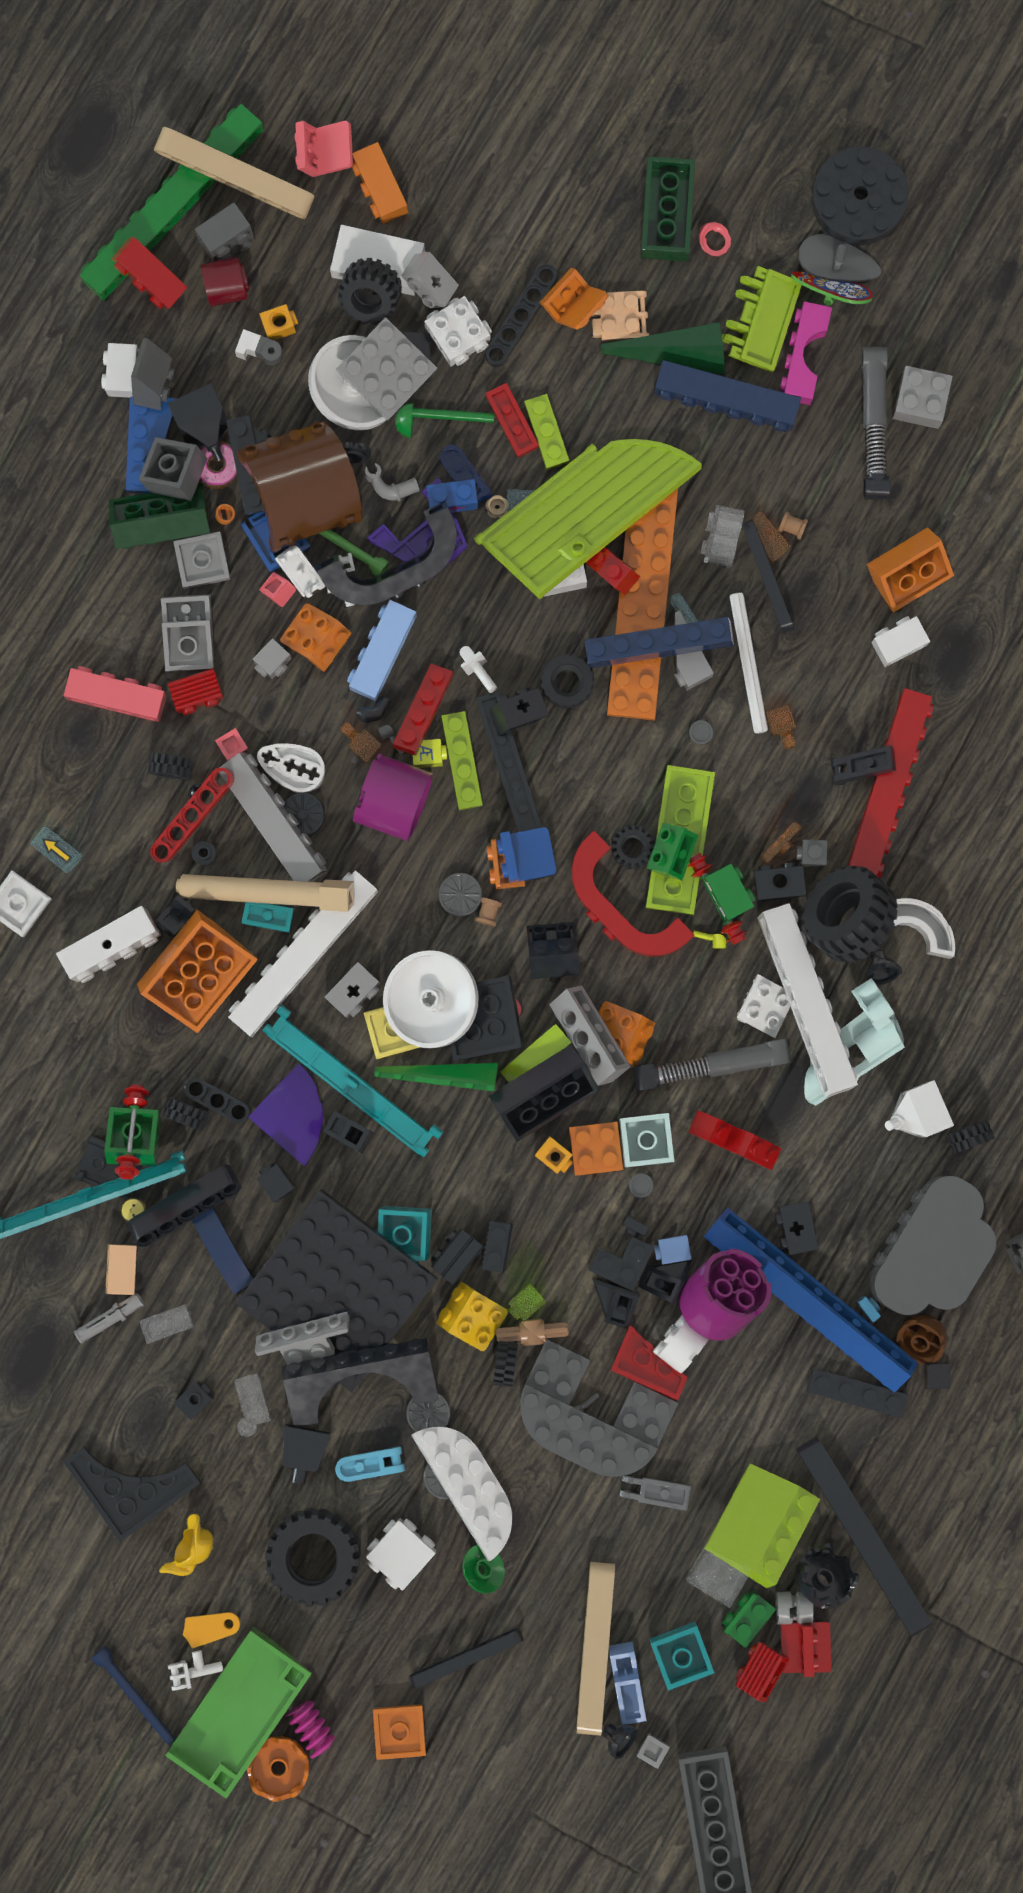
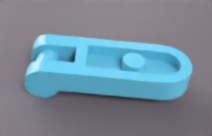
[335,1446,405,1482]

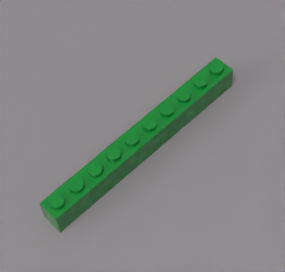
[80,104,264,301]

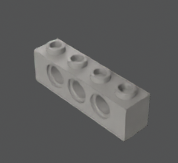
[549,985,631,1086]

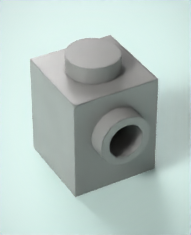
[253,638,292,679]

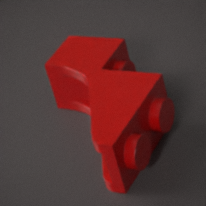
[688,1110,782,1170]

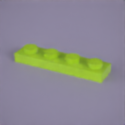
[441,711,483,810]

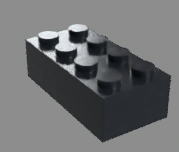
[488,1044,599,1142]

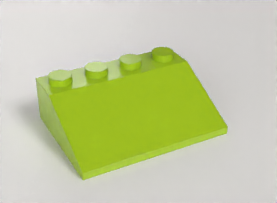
[704,1464,820,1588]

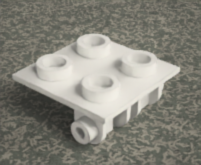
[737,974,790,1038]

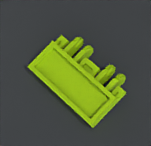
[722,266,802,373]

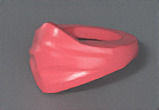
[699,222,731,256]

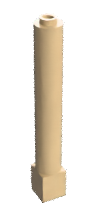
[176,874,354,912]

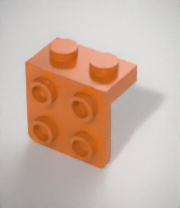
[540,268,609,330]
[280,603,351,672]
[599,1001,655,1067]

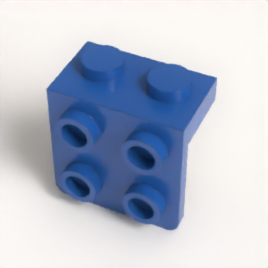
[496,827,556,883]

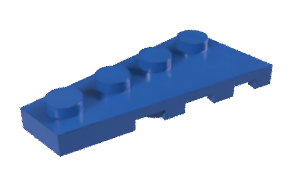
[126,397,177,493]

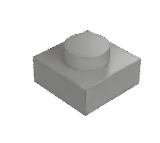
[636,1733,670,1769]

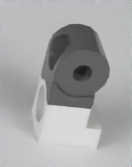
[235,329,282,366]

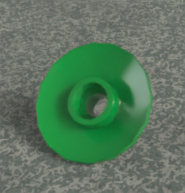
[462,1545,505,1594]

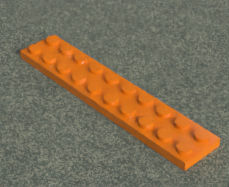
[607,488,678,721]

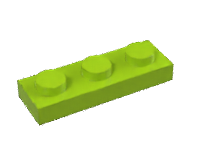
[524,394,569,470]

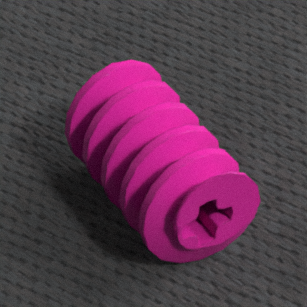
[285,1700,335,1759]

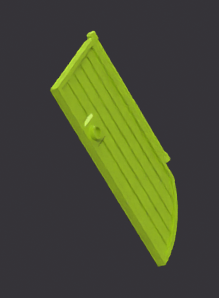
[474,439,702,599]

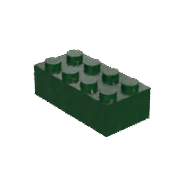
[640,157,695,262]

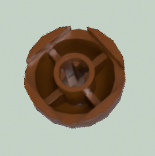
[896,1314,948,1364]

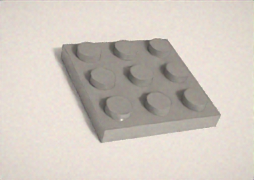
[336,317,437,421]

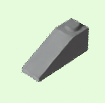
[674,610,714,691]

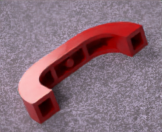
[572,831,694,957]

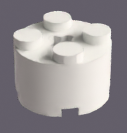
[653,1315,708,1373]

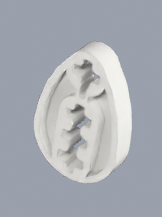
[257,743,325,793]

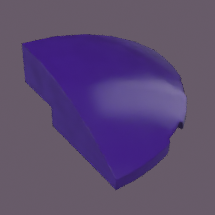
[249,1064,323,1166]

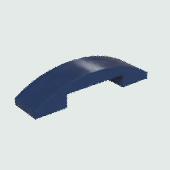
[192,1208,254,1294]

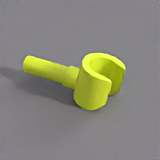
[693,930,726,949]

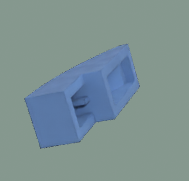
[609,1641,646,1725]

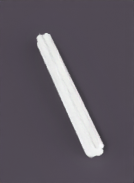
[730,593,768,733]

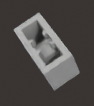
[401,252,459,309]
[325,962,380,1018]

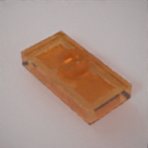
[742,511,791,563]
[761,822,802,865]

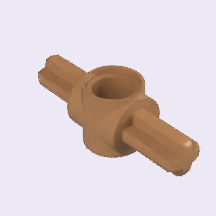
[496,1319,569,1346]

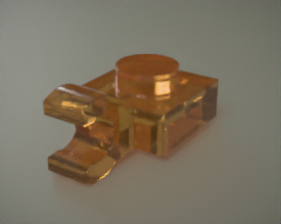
[765,705,796,750]
[341,722,382,763]

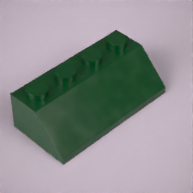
[109,484,210,549]

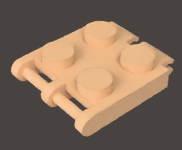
[592,291,649,342]

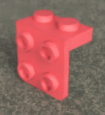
[295,121,353,177]

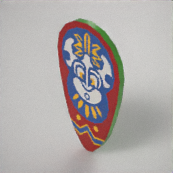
[791,272,873,306]

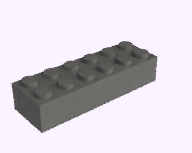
[677,1746,752,1893]

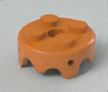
[247,1736,310,1802]

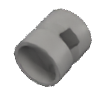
[776,1591,813,1624]

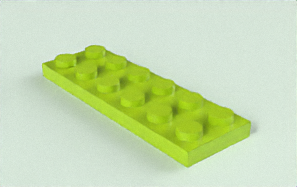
[646,765,715,915]

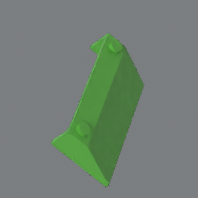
[165,1626,312,1799]

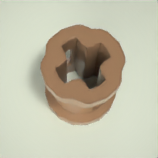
[778,511,808,540]
[475,898,502,927]

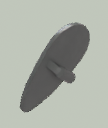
[798,234,881,282]

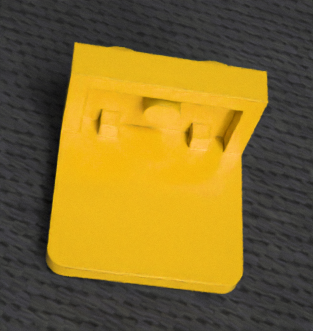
[436,1281,508,1351]

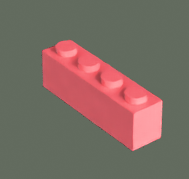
[64,666,167,722]

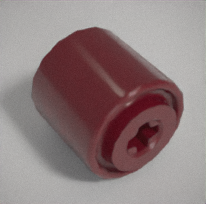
[201,256,249,307]

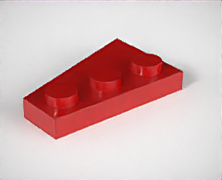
[610,1325,688,1401]

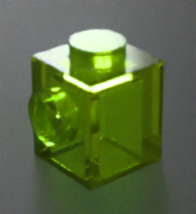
[508,1283,546,1321]

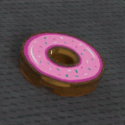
[199,441,238,489]

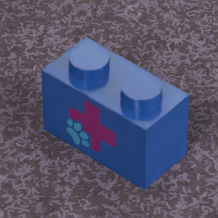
[427,479,478,513]

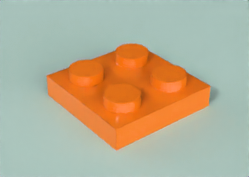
[569,1122,623,1176]
[373,1704,426,1760]

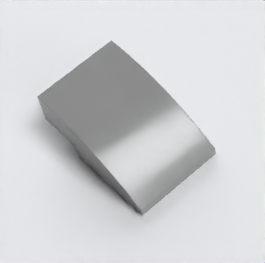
[161,594,214,671]

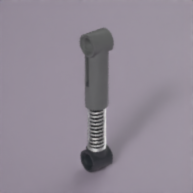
[861,347,890,500]
[632,1039,791,1091]

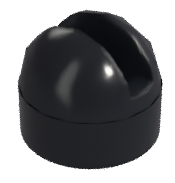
[188,784,208,802]

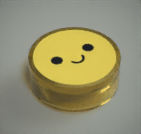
[121,1198,146,1222]

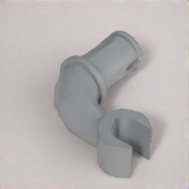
[365,463,419,502]

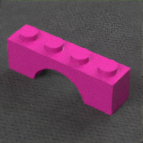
[780,302,832,405]

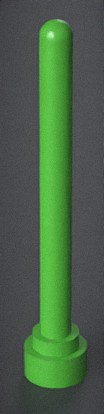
[319,530,390,576]

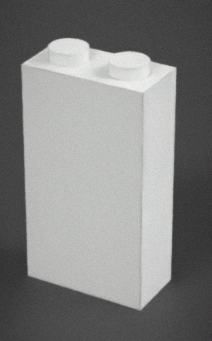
[330,225,427,296]

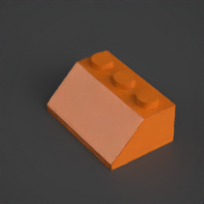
[867,527,954,612]

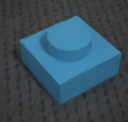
[856,1296,881,1322]

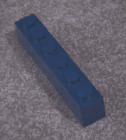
[654,360,801,432]
[585,617,734,668]

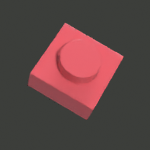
[215,728,249,761]

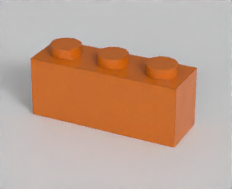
[351,142,408,224]

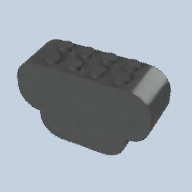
[869,1176,996,1315]

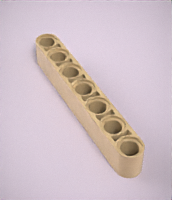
[154,127,315,219]
[576,1562,615,1736]

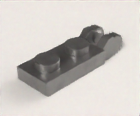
[620,1475,691,1511]

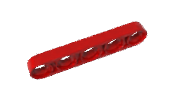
[150,767,235,863]

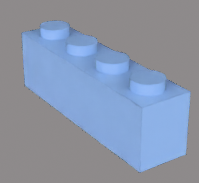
[347,600,417,702]

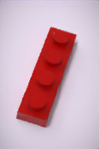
[393,664,453,756]

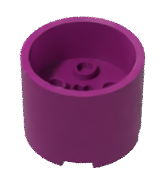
[353,753,433,842]
[679,1249,772,1341]

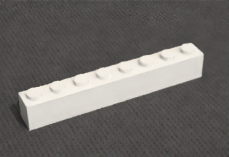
[228,871,378,1037]
[757,903,858,1098]

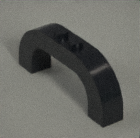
[316,501,456,605]

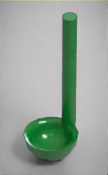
[394,403,495,439]

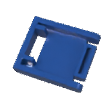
[240,512,311,573]

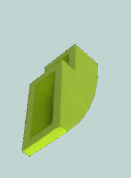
[500,1024,571,1083]

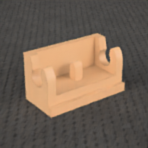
[105,1244,137,1295]

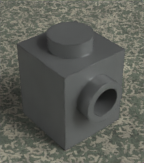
[796,840,827,868]

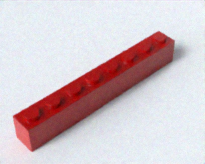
[848,688,934,878]

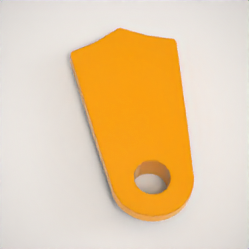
[183,1612,240,1648]

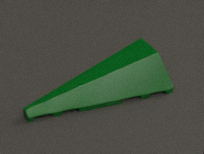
[374,1063,498,1092]

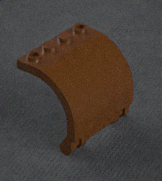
[236,421,362,552]

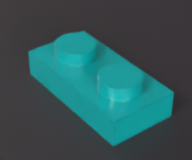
[242,902,294,933]

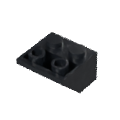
[526,922,580,979]

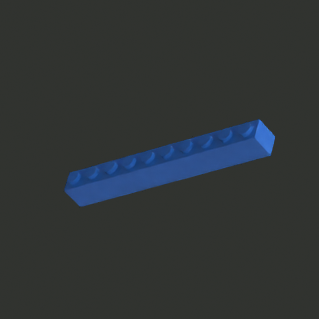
[704,1207,918,1393]

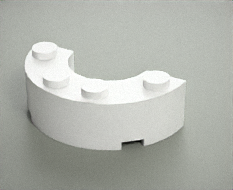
[894,898,955,959]

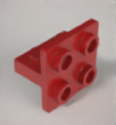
[780,1621,831,1677]

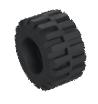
[338,258,402,325]

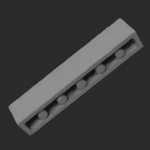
[219,753,328,882]

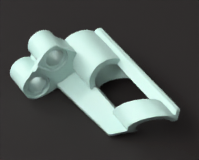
[804,978,905,1106]

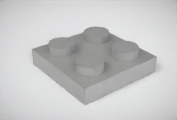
[173,532,231,589]

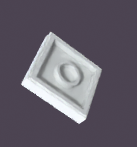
[0,871,52,938]

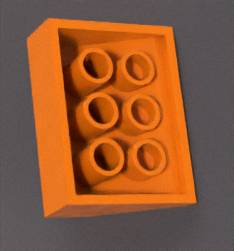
[137,910,258,1033]

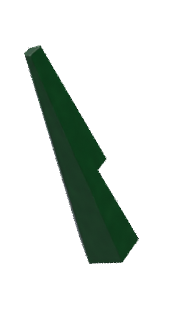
[601,322,725,376]

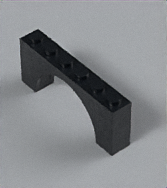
[282,1338,439,1428]

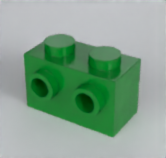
[647,823,699,881]

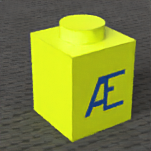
[413,739,447,768]

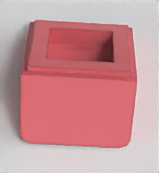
[259,571,296,607]

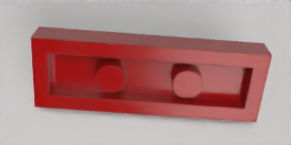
[485,383,539,458]

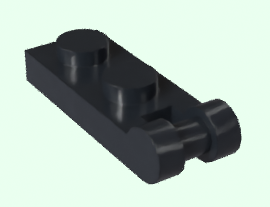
[831,745,896,785]

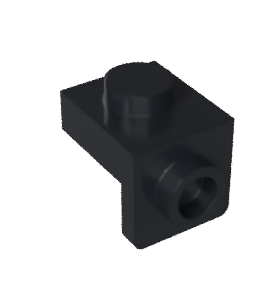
[154,895,195,938]

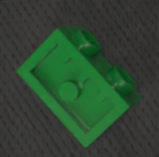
[722,1589,776,1648]

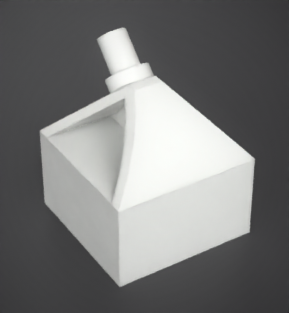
[885,1080,954,1138]

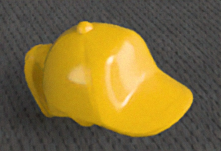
[159,1514,213,1576]

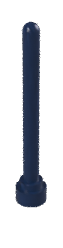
[91,1645,175,1745]

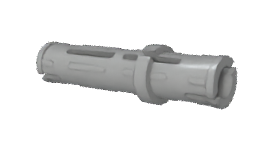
[74,1292,145,1344]

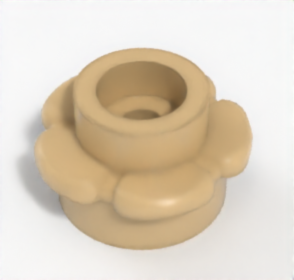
[485,495,509,518]

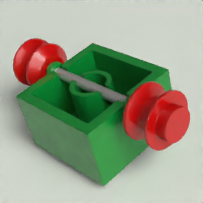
[687,853,755,945]
[104,1084,161,1180]

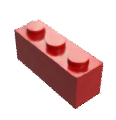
[111,237,188,309]

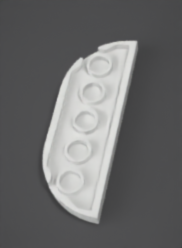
[411,1427,512,1561]

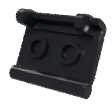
[73,1134,142,1200]

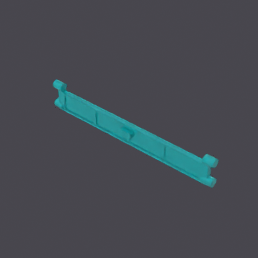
[262,1005,443,1158]
[0,1150,186,1239]

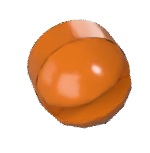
[215,504,235,524]

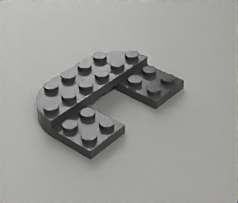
[520,1339,679,1477]

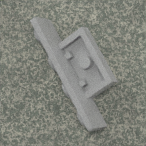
[255,1312,349,1365]

